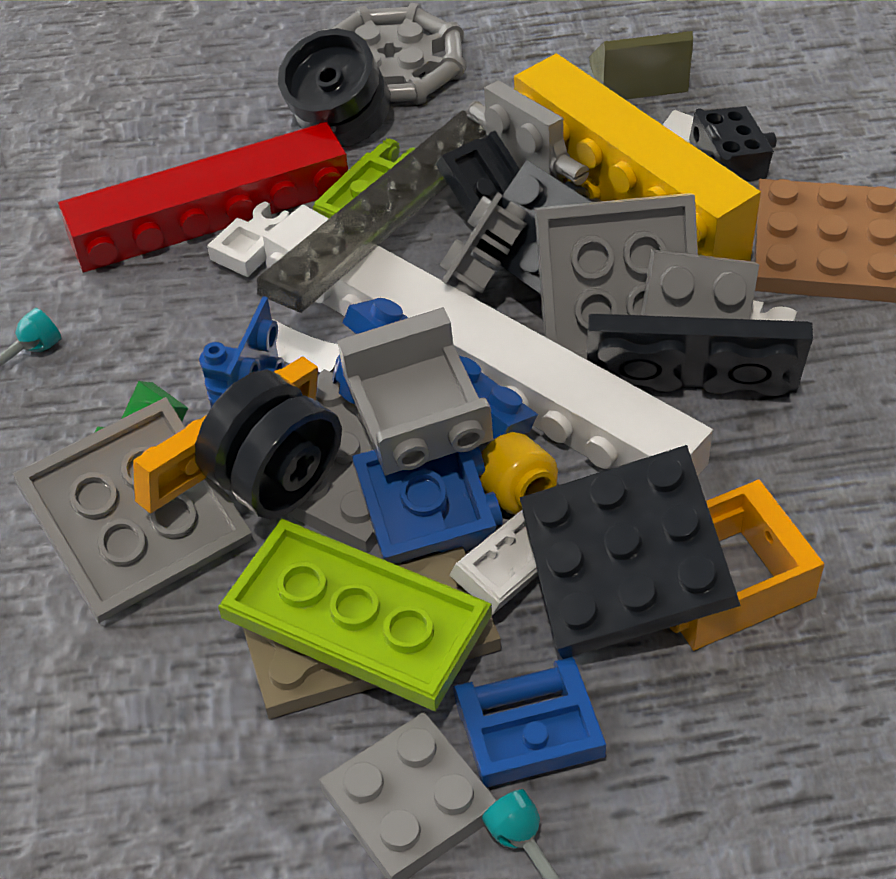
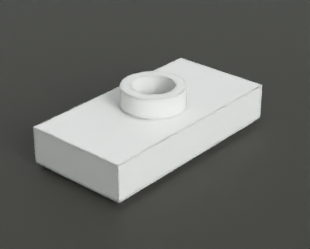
[450,510,539,615]

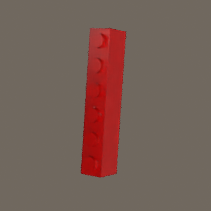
[58,122,348,273]

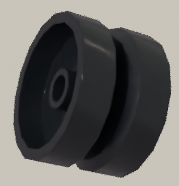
[278,28,391,147]
[195,369,342,520]

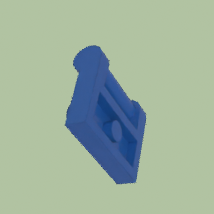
[453,657,606,788]

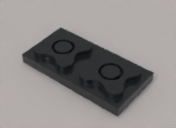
[587,313,813,396]

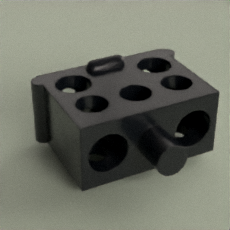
[689,106,777,181]

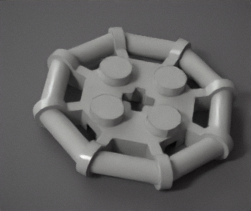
[320,3,467,105]

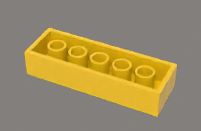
[514,53,761,261]

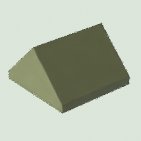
[589,31,693,100]

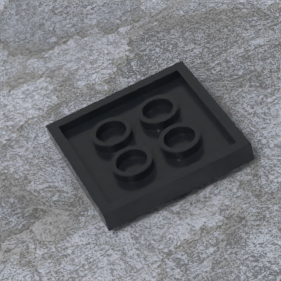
[520,445,741,659]

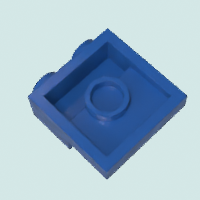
[352,446,503,564]

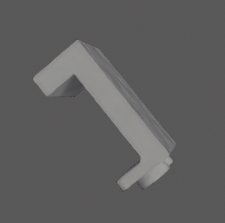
[337,307,493,475]

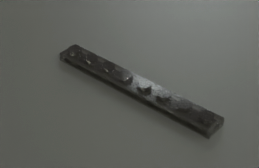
[257,110,487,313]

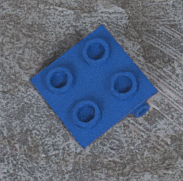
[199,296,284,408]

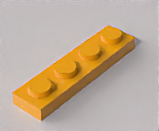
[133,356,318,514]

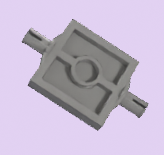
[466,80,589,185]

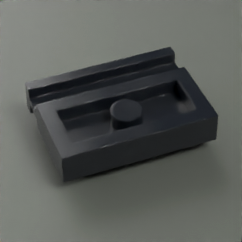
[435,130,520,217]

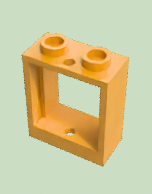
[670,479,825,651]

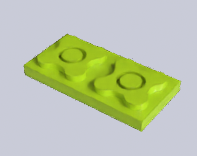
[218,518,492,712]

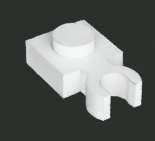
[207,202,289,277]

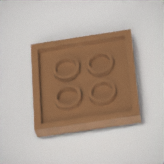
[754,179,896,303]

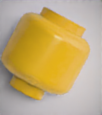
[479,432,558,515]

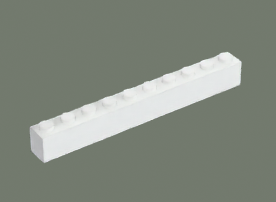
[263,205,713,476]

